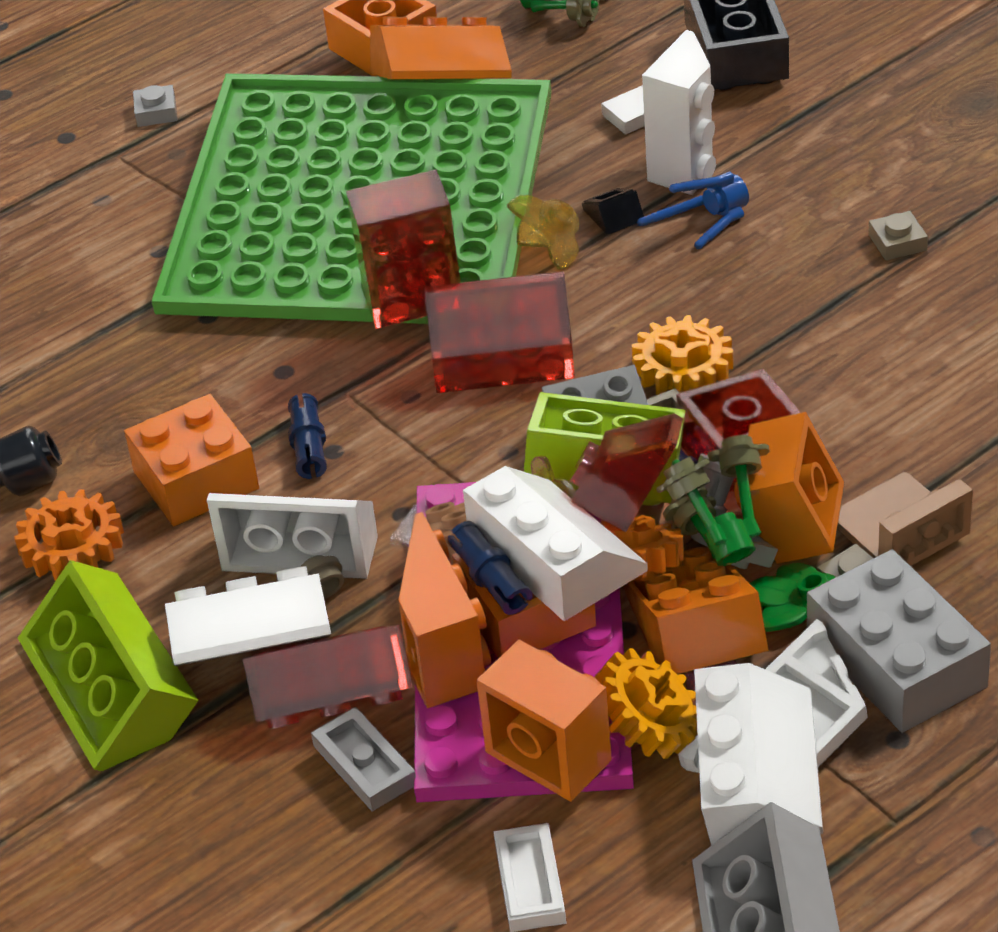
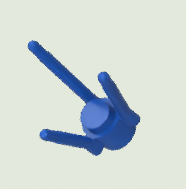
[637,171,749,249]

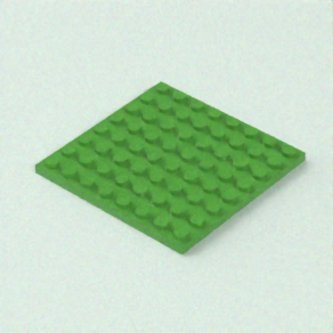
[152,73,552,327]

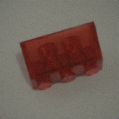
[424,271,575,393]
[243,624,413,729]

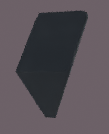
[582,188,644,234]

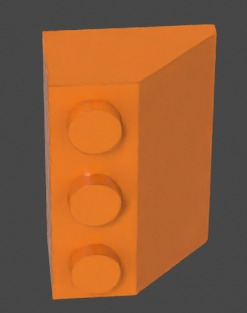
[370,17,512,79]

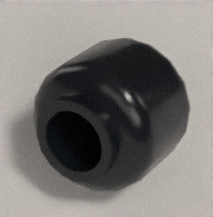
[0,426,62,496]

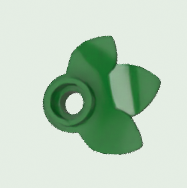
[750,563,836,632]

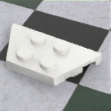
[678,619,868,773]

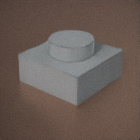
[133,85,178,127]

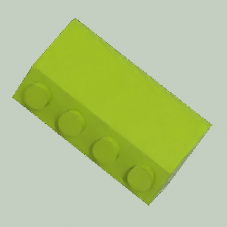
[18,560,199,771]

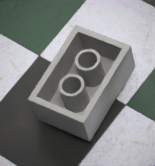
[807,549,991,733]

